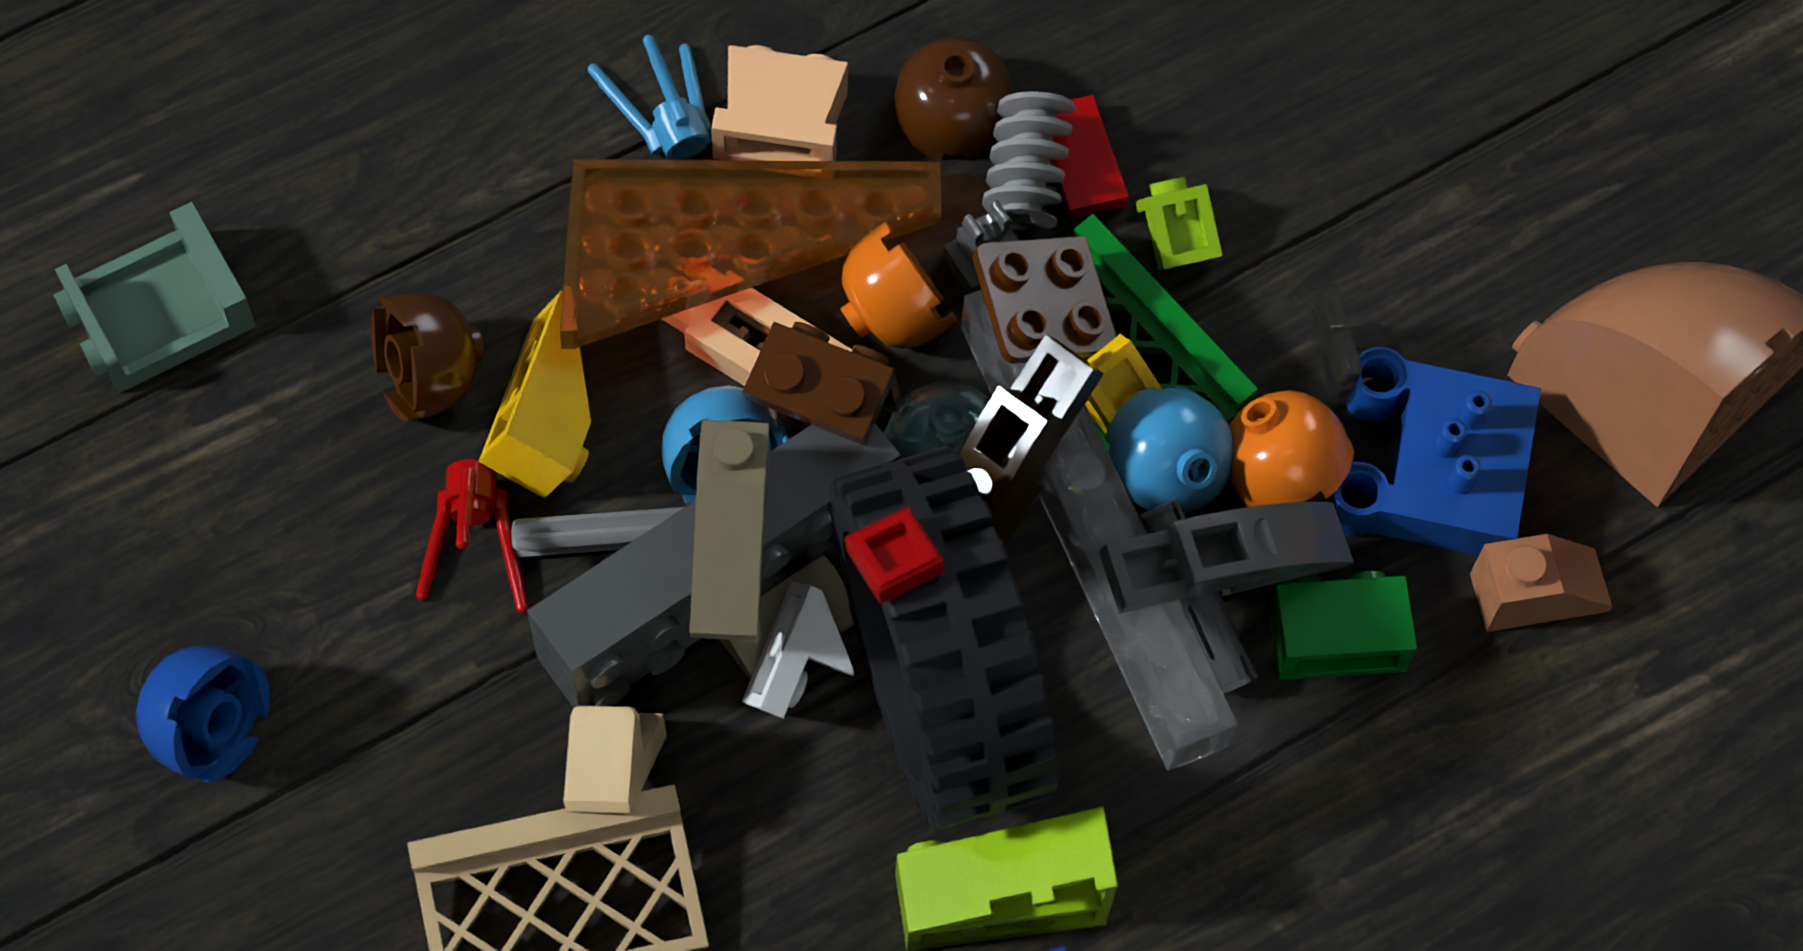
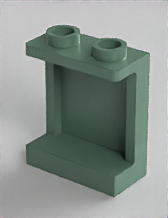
[53,202,256,393]

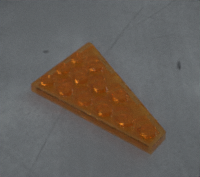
[560,159,942,349]

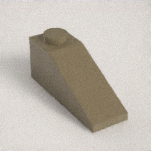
[689,420,770,641]

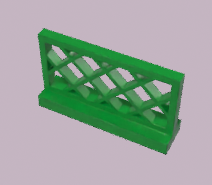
[981,214,1258,458]

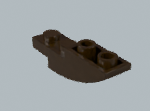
[960,335,1104,547]

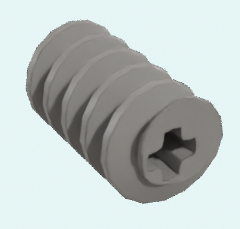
[982,91,1076,229]

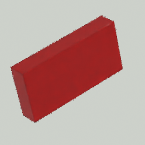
[1049,95,1129,220]

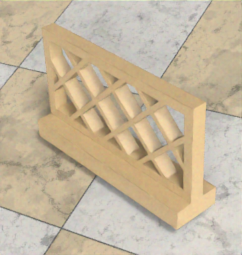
[407,784,709,951]

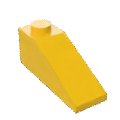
[478,290,591,498]

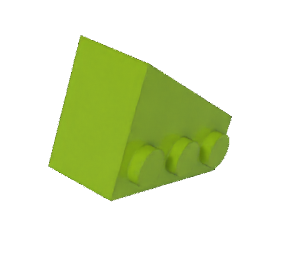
[895,807,1117,951]

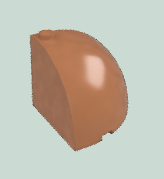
[1507,262,1803,507]

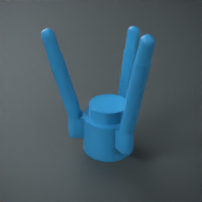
[588,35,712,161]

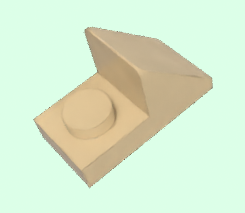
[564,706,667,813]

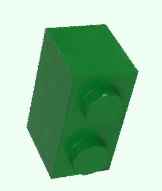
[1268,571,1417,680]

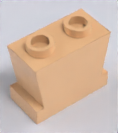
[711,45,848,176]

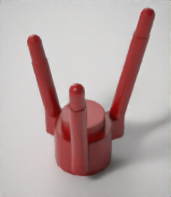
[416,459,529,614]

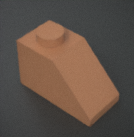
[1470,534,1612,632]

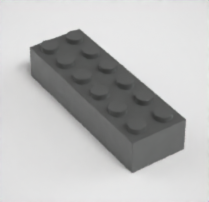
[527,424,901,708]

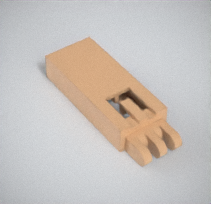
[654,261,852,426]

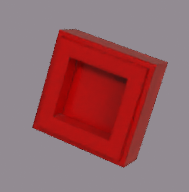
[845,506,944,604]

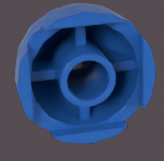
[136,645,270,782]

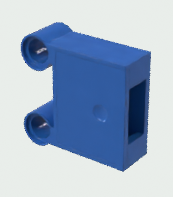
[1324,347,1541,556]

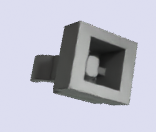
[943,200,1019,299]

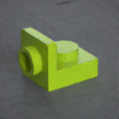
[1135,177,1223,271]

